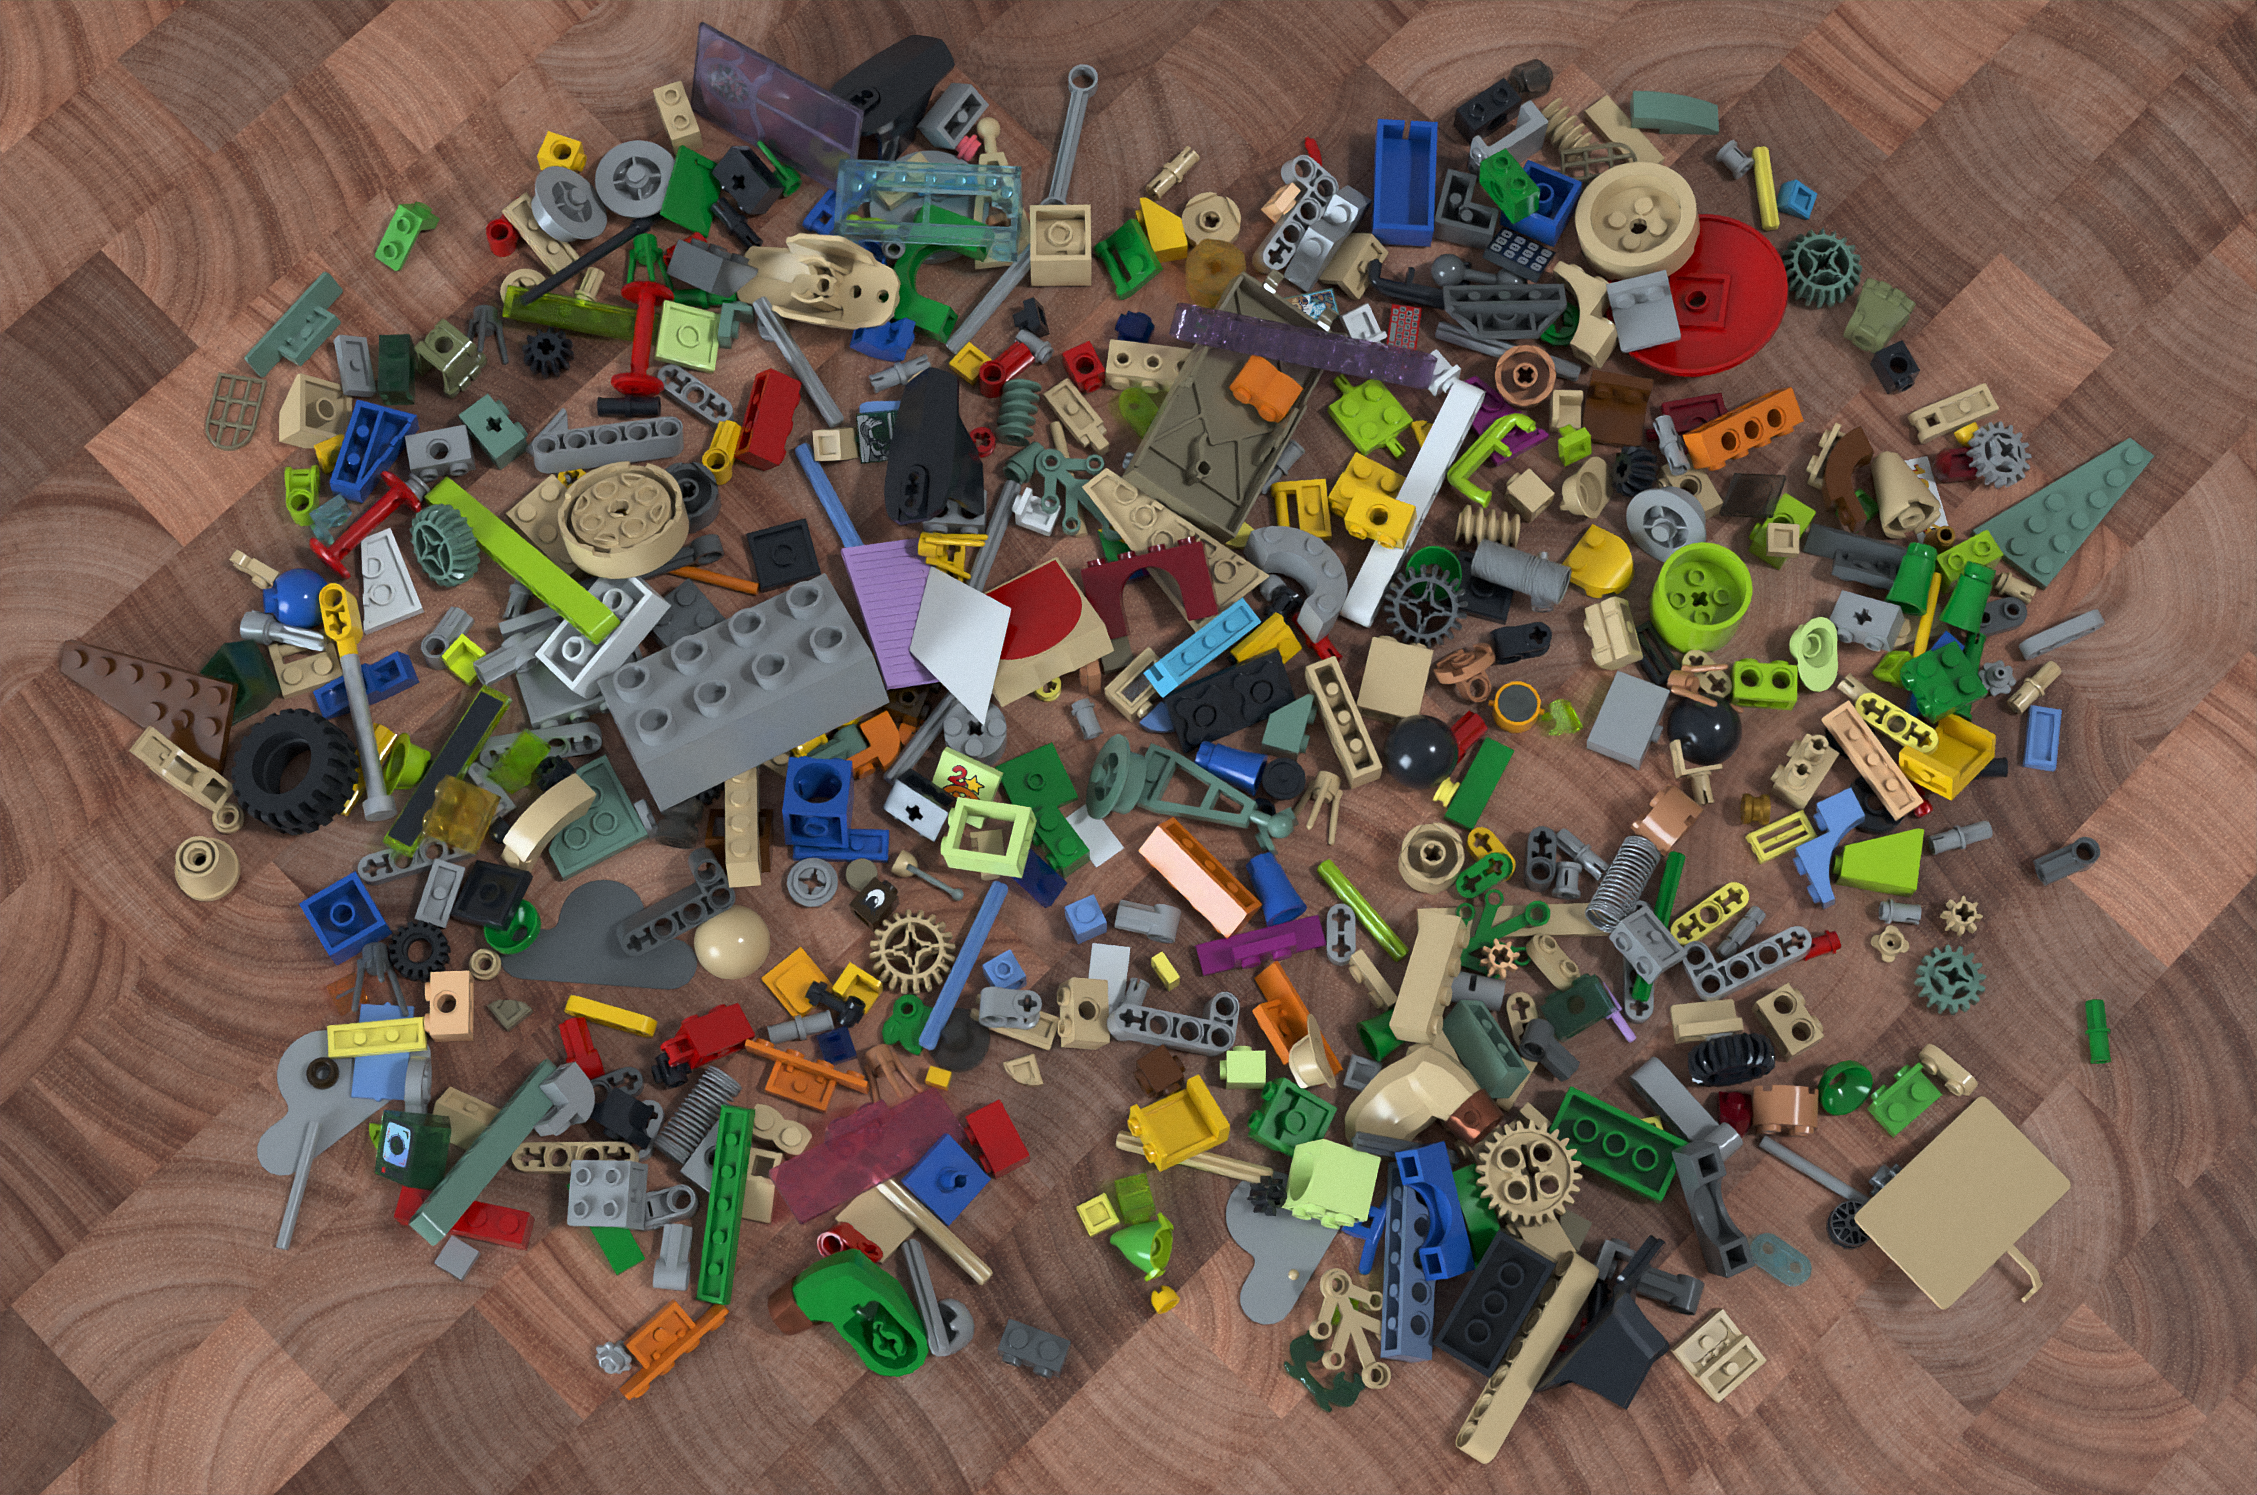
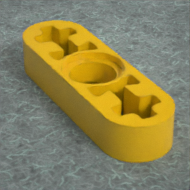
[564,995,658,1038]

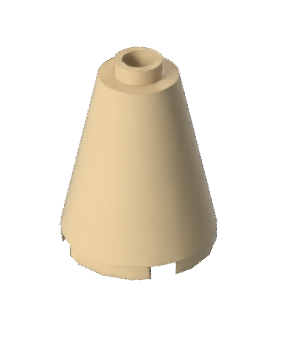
[1871,451,1942,539]

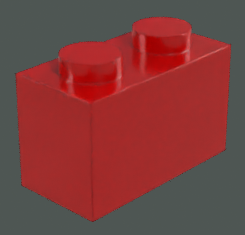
[963,1099,1030,1179]

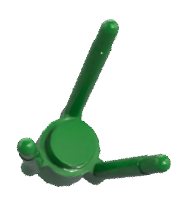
[757,137,802,197]
[627,233,674,294]

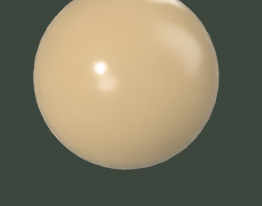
[694,904,770,980]

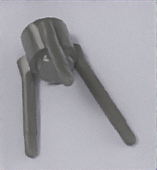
[467,305,509,365]
[351,942,409,1017]

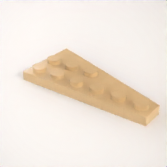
[1082,468,1270,632]

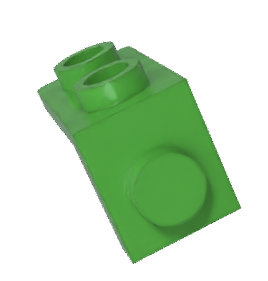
[375,201,440,271]

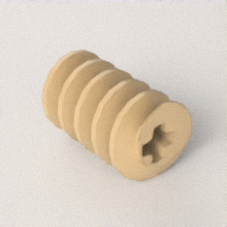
[1541,97,1599,163]
[1454,505,1521,550]

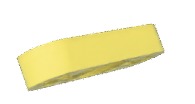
[1855,693,1939,756]
[1669,882,1749,948]

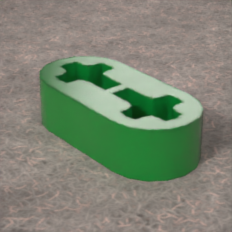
[1456,852,1513,898]

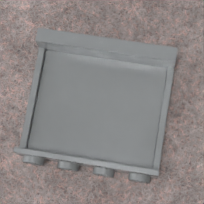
[498,607,643,730]

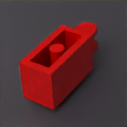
[660,1003,756,1070]

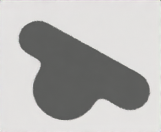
[499,880,697,990]

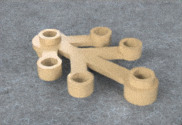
[1309,1268,1391,1389]

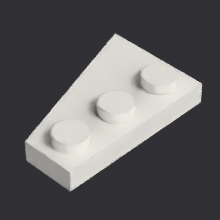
[361,528,424,635]

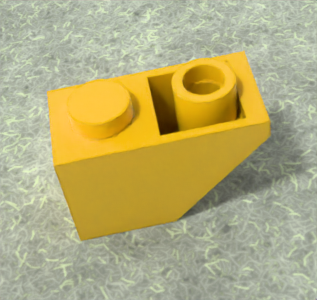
[1135,197,1188,263]

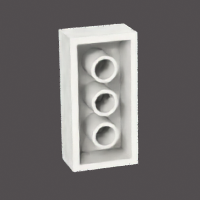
[535,576,671,700]

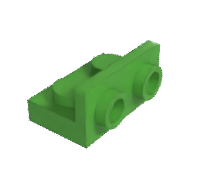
[1867,1062,1942,1138]

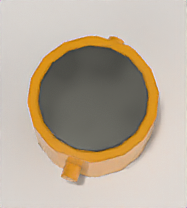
[1488,681,1545,733]

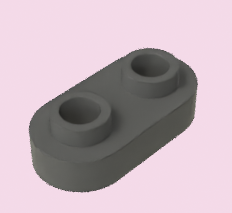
[1968,597,2027,638]

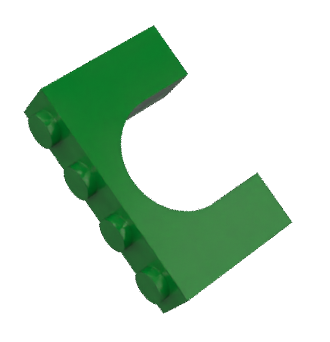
[879,202,996,343]

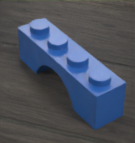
[1395,1141,1476,1281]

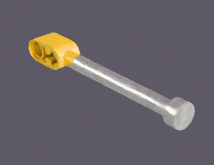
[319,583,397,821]

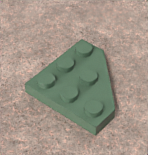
[549,754,649,881]

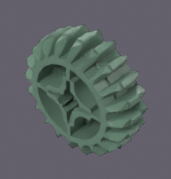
[1781,228,1862,309]
[409,503,480,588]

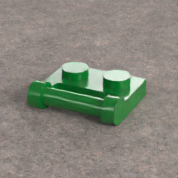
[1093,219,1164,300]

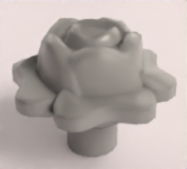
[1978,660,2016,696]
[596,1340,632,1374]

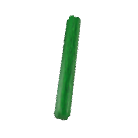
[1632,851,1686,1002]

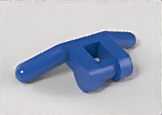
[1342,1195,1387,1275]

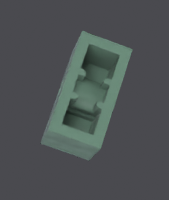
[458,394,528,470]

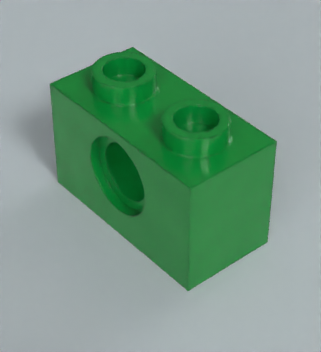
[1479,148,1540,224]

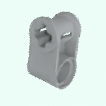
[979,987,1042,1030]
[642,1184,700,1231]

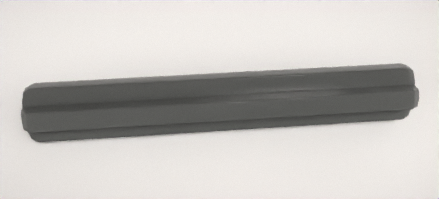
[1351,1131,1460,1169]

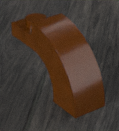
[1821,426,1874,533]

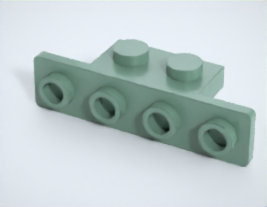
[244,271,343,377]

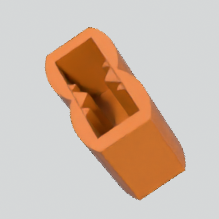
[1229,353,1303,423]

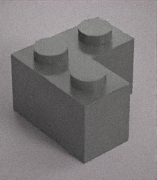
[1433,169,1500,250]

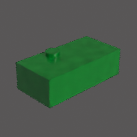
[1548,1086,1689,1204]

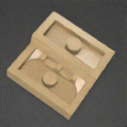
[1670,1308,1767,1403]

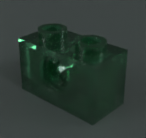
[378,334,416,406]
[1540,973,1619,1042]

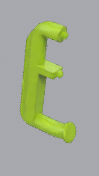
[1447,413,1536,508]

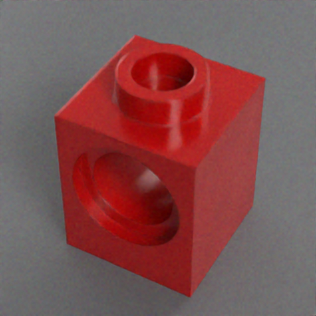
[1062,341,1105,393]

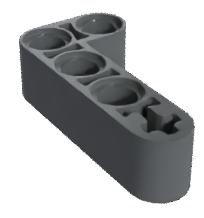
[617,847,736,957]

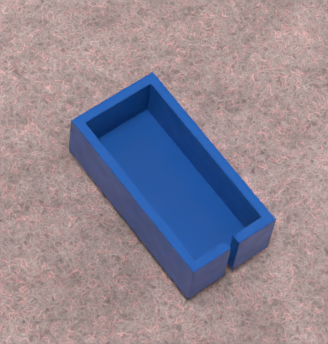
[1371,119,1438,247]

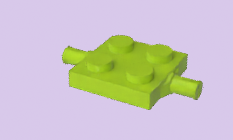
[1327,374,1413,459]

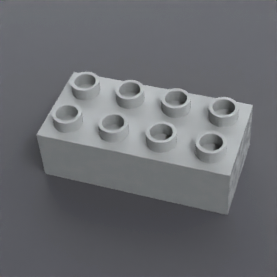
[597,573,889,812]

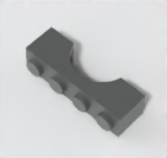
[1671,1139,1755,1278]

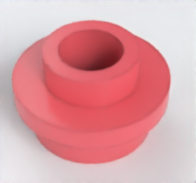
[955,134,982,163]

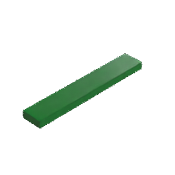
[696,1104,756,1305]

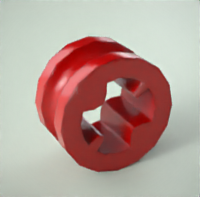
[969,427,996,458]

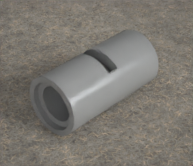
[1451,971,1506,1012]

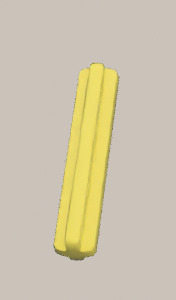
[1752,146,1780,231]

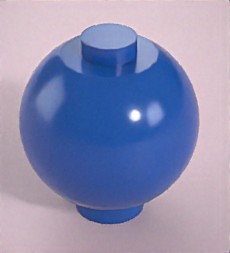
[263,568,335,629]

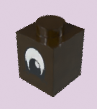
[849,877,900,932]

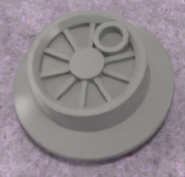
[595,140,675,218]
[531,166,607,242]
[1626,486,1706,562]

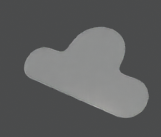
[257,1030,431,1176]
[1226,1171,1341,1325]

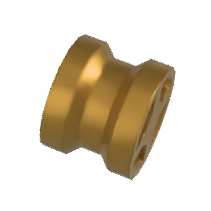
[1740,793,1771,825]

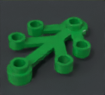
[1455,889,1551,979]

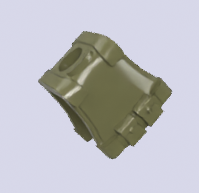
[1842,278,1916,354]
[413,318,487,398]

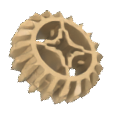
[869,909,956,995]

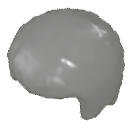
[928,1298,975,1356]

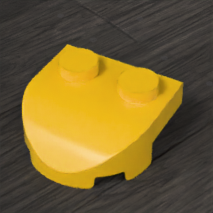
[1562,524,1635,598]

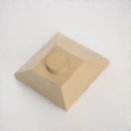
[279,373,352,448]

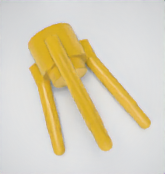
[918,531,988,579]

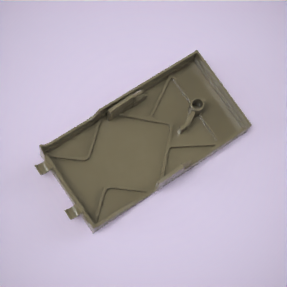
[1122,269,1348,545]

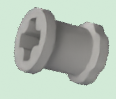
[1715,140,1755,180]
[1552,861,1582,900]

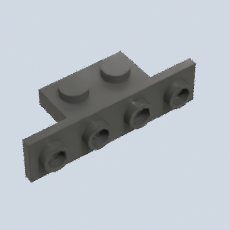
[1803,523,1908,590]

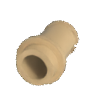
[1994,572,2036,605]

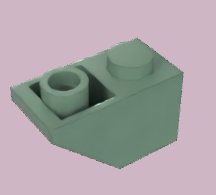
[1261,694,1318,762]

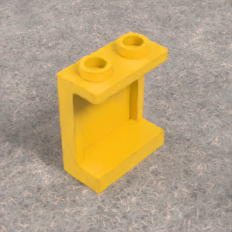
[1899,714,1996,801]
[1127,1074,1230,1172]

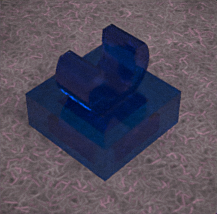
[817,1026,858,1066]

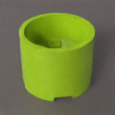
[1648,542,1753,654]

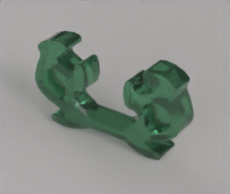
[1283,1330,1365,1413]

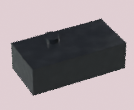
[1433,1227,1558,1378]

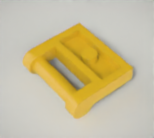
[1270,478,1332,541]

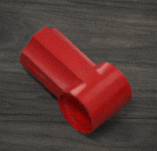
[486,197,521,257]
[979,341,1035,398]
[1451,710,1488,766]
[558,1017,605,1080]

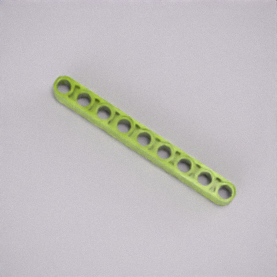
[424,476,620,645]

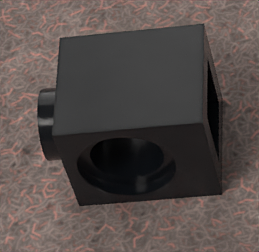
[1870,340,1920,394]

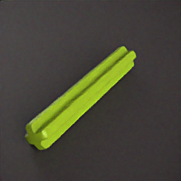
[1317,859,1409,962]

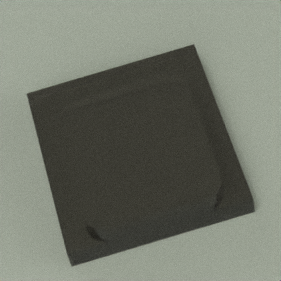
[1720,473,1787,518]

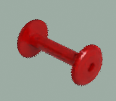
[611,281,674,397]
[309,471,421,579]

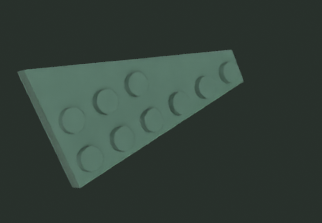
[1970,438,2154,591]

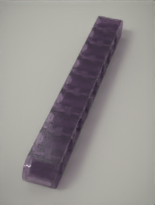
[1169,303,1437,389]

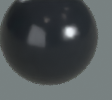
[1667,693,1742,766]
[1383,714,1459,790]

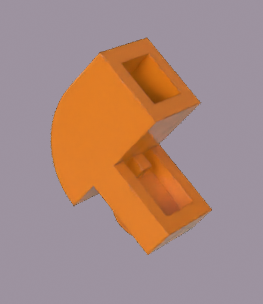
[846,710,901,779]

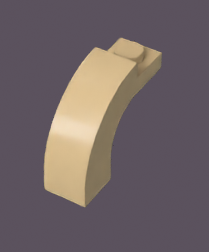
[500,773,597,873]

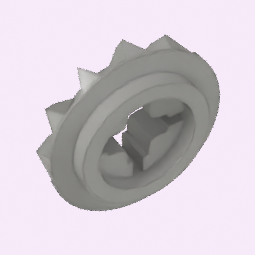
[787,858,838,908]

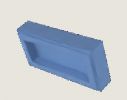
[2022,705,2062,772]

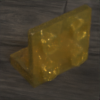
[421,774,501,855]

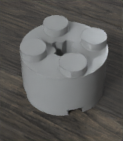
[943,702,1007,766]

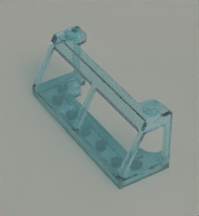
[834,159,1023,262]

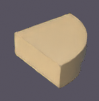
[1003,1054,1043,1087]

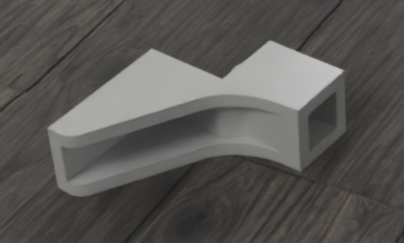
[1284,185,1372,292]

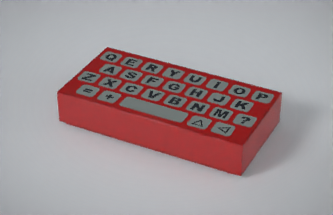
[1384,304,1422,367]

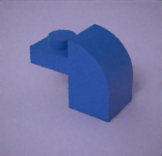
[849,317,916,362]

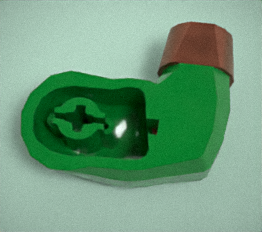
[767,1248,929,1377]

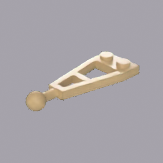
[973,117,1030,269]

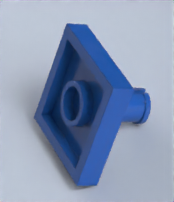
[901,1133,991,1226]

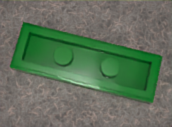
[1444,737,1515,832]

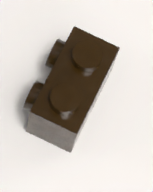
[882,682,943,728]

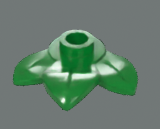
[882,994,946,1056]

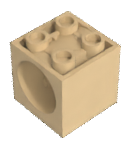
[1030,204,1091,286]

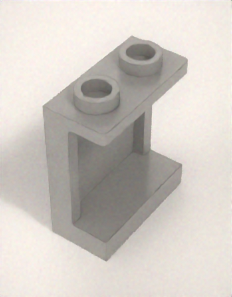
[1467,100,1548,179]

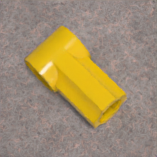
[702,420,742,485]

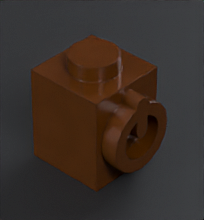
[1133,1044,1186,1100]

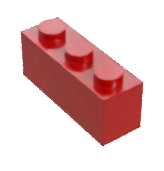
[734,368,802,471]

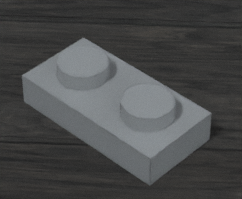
[334,335,376,397]
[414,858,466,929]

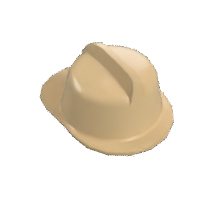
[1559,457,1613,519]
[1289,1014,1336,1089]

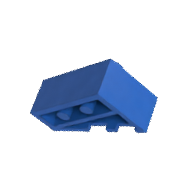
[330,399,420,503]

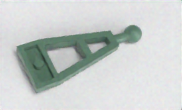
[1136,743,1293,839]

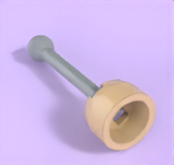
[891,850,964,901]

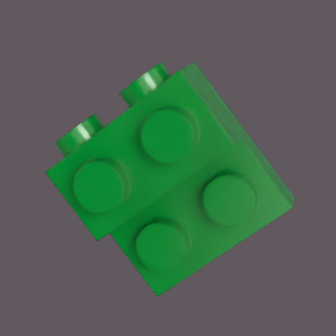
[1900,641,1988,724]
[1247,1077,1337,1158]

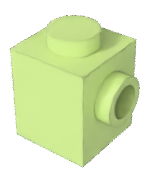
[1220,1046,1266,1089]

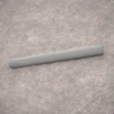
[276,1121,323,1251]
[1759,1135,1871,1204]

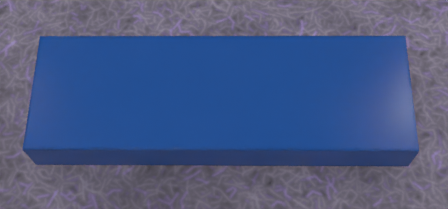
[793,829,890,863]

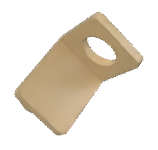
[1670,739,1723,806]

